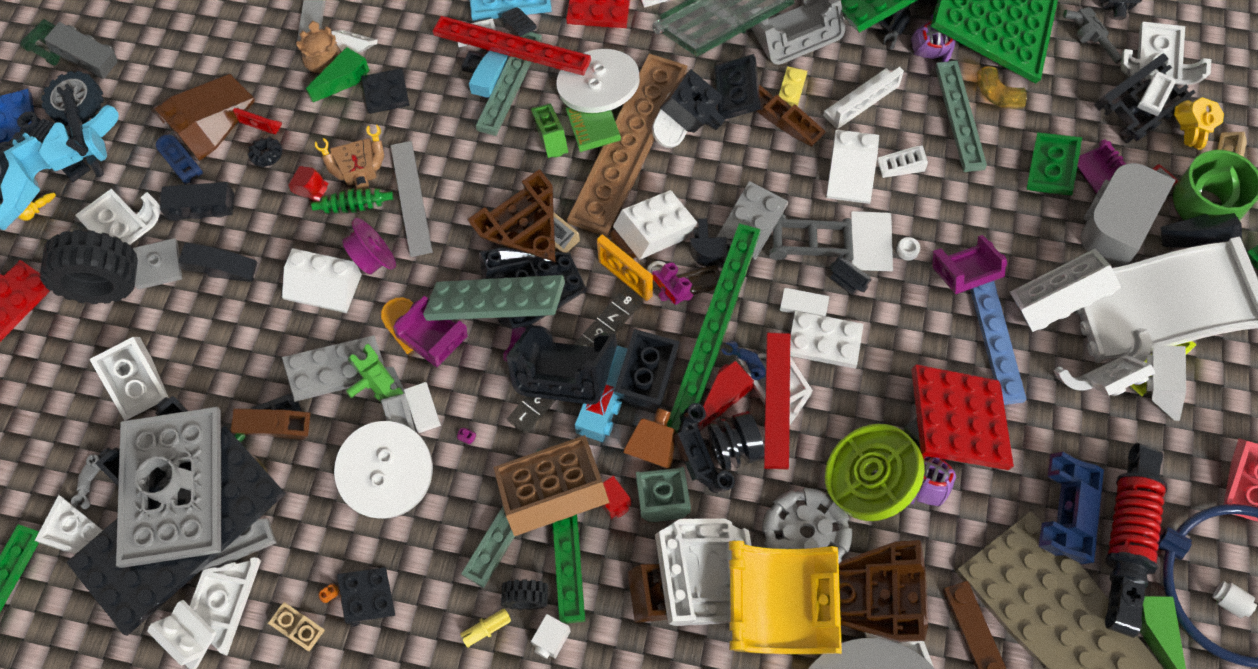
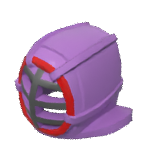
[911,14,955,62]
[911,455,956,507]

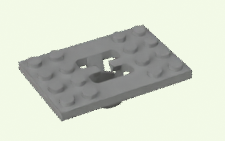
[116,407,221,568]

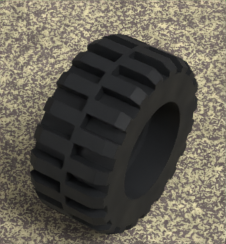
[40,230,138,304]

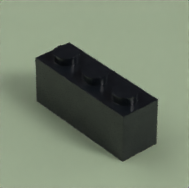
[160,182,234,221]

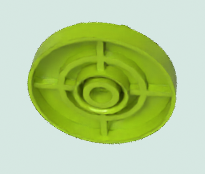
[825,424,924,521]

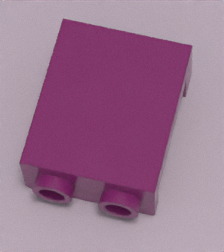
[933,235,1007,294]
[394,296,468,368]

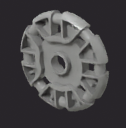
[762,488,852,564]

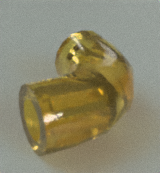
[976,66,1027,109]

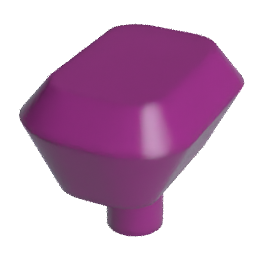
[457,427,476,444]

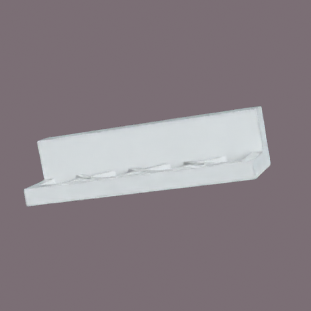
[823,67,904,129]

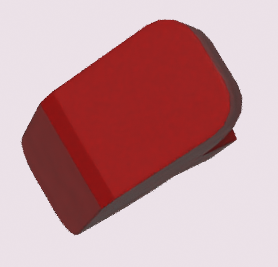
[288,166,329,202]

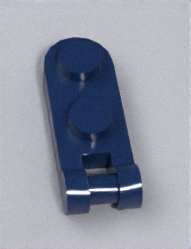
[156,135,204,185]

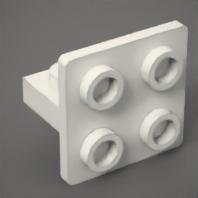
[147,600,216,669]

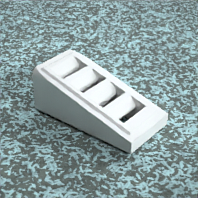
[877,146,928,178]

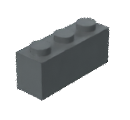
[44,22,118,80]

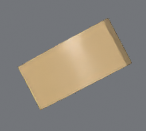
[268,602,325,652]

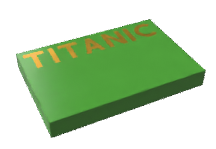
[566,107,621,152]

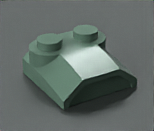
[636,467,691,522]

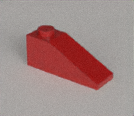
[697,361,754,431]

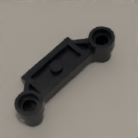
[674,403,735,493]

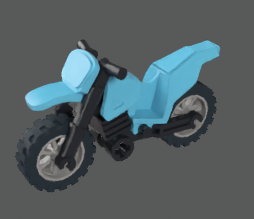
[0,71,119,230]

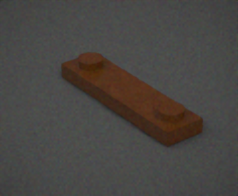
[943,581,1006,669]

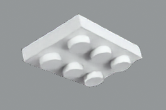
[790,311,864,369]

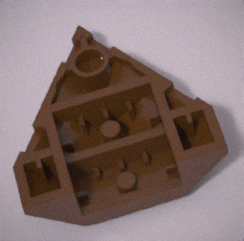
[467,169,555,262]

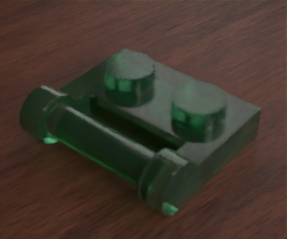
[20,19,60,66]

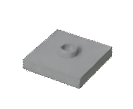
[133,238,183,290]

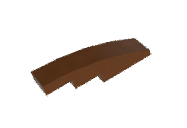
[756,85,826,147]

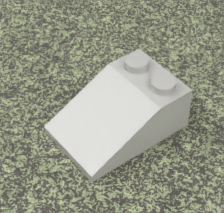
[826,130,879,204]
[90,337,169,421]
[1147,346,1186,421]

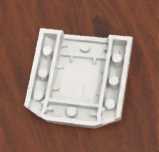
[655,519,752,626]

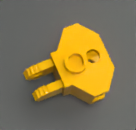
[1174,97,1224,150]

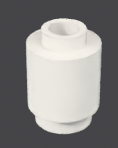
[1212,581,1257,619]

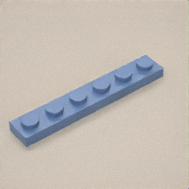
[970,281,1026,405]

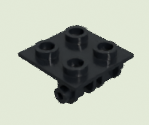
[336,567,395,627]

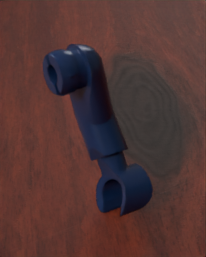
[721,341,766,380]

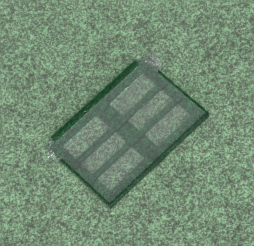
[652,0,795,57]

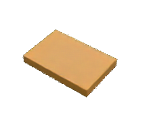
[597,234,653,301]

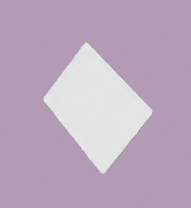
[851,211,893,271]

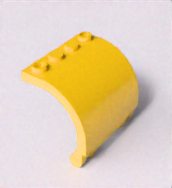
[729,541,842,654]

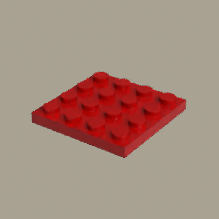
[911,364,1014,470]

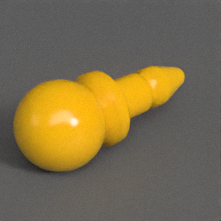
[18,193,56,221]

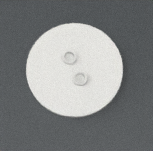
[556,49,640,113]
[334,421,433,519]

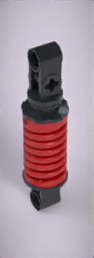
[1105,443,1168,638]

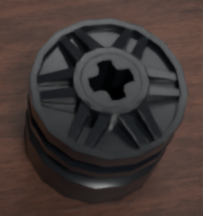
[708,411,765,471]

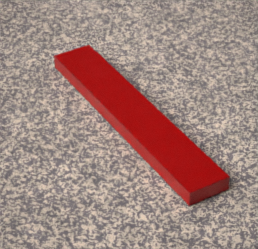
[764,333,791,470]

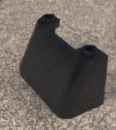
[506,325,617,405]

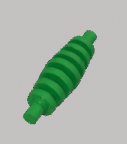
[311,189,394,214]

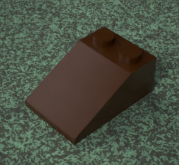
[628,564,668,623]

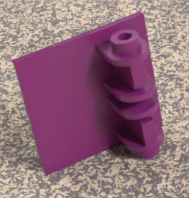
[1077,139,1126,193]

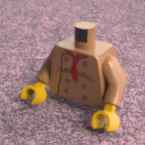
[315,125,384,191]

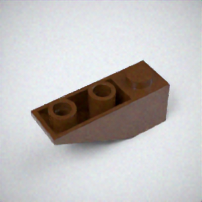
[230,409,310,440]

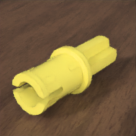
[460,609,511,648]

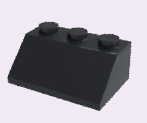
[614,329,679,414]

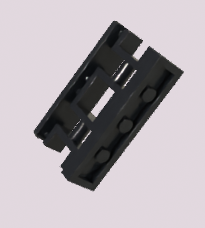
[1094,53,1196,143]

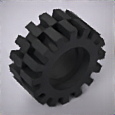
[501,579,548,610]

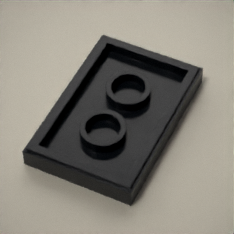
[715,54,761,120]

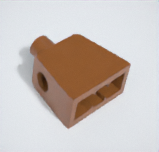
[623,408,677,468]

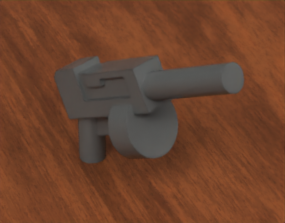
[1063,7,1122,64]

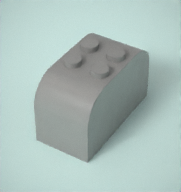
[1081,163,1175,267]

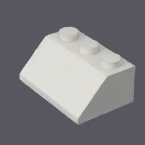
[282,248,362,313]

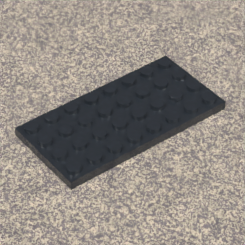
[66,425,286,636]

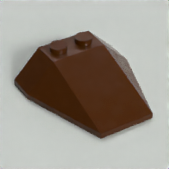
[151,74,255,161]
[838,540,928,642]

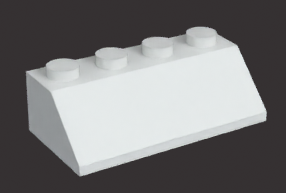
[1010,248,1121,332]

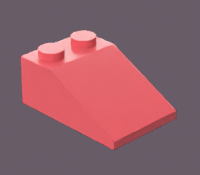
[1224,439,1258,522]

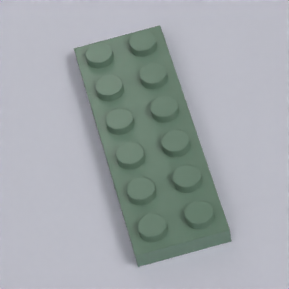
[423,275,565,321]

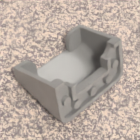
[746,0,845,65]

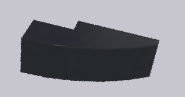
[1160,213,1242,248]
[178,243,258,282]

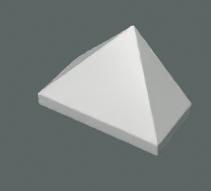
[332,30,378,54]

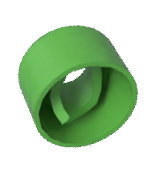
[1173,150,1258,220]

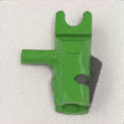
[345,344,406,403]

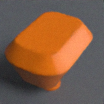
[318,583,339,603]

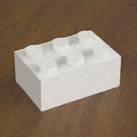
[613,190,697,260]

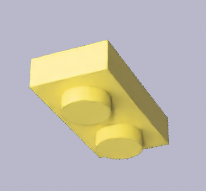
[779,66,807,107]

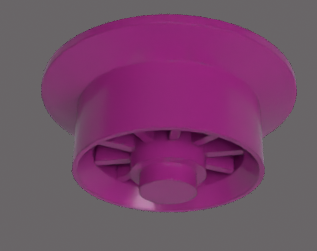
[342,218,396,274]

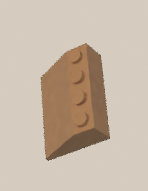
[493,435,609,536]

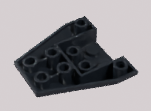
[479,248,587,329]

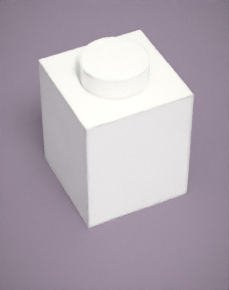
[531,614,571,659]

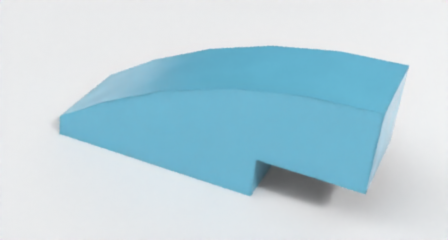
[469,51,510,98]

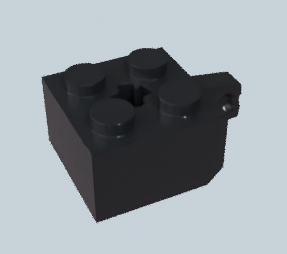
[660,69,725,133]

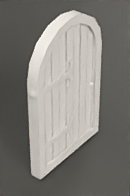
[652,93,687,148]

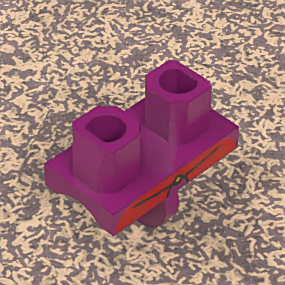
[652,262,693,305]

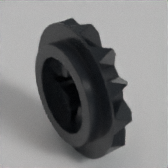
[247,136,282,167]

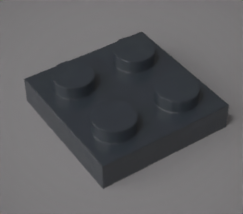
[362,68,410,114]

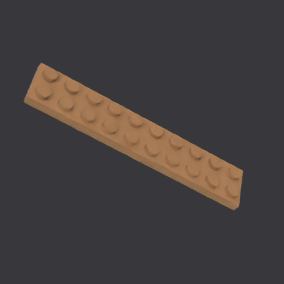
[567,54,688,237]

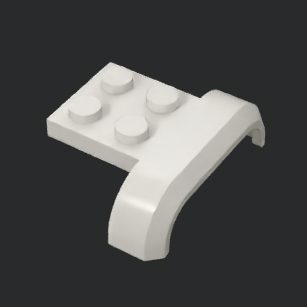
[1121,22,1211,85]
[75,189,160,245]
[1054,328,1155,396]

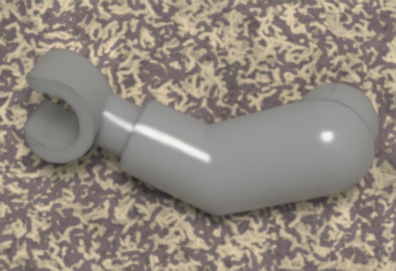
[71,454,101,509]

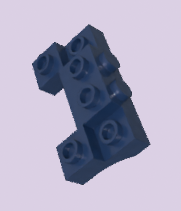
[1039,451,1104,564]

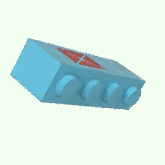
[575,345,628,442]

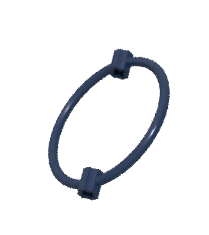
[1157,504,1258,668]

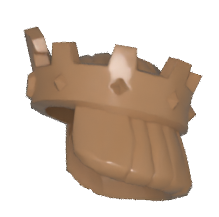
[296,20,341,74]

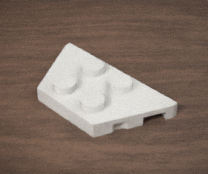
[736,353,813,425]
[190,557,261,655]

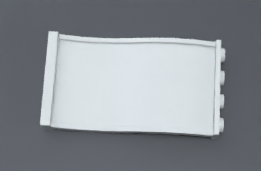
[1075,237,1258,363]

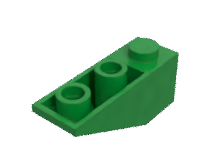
[306,47,370,103]

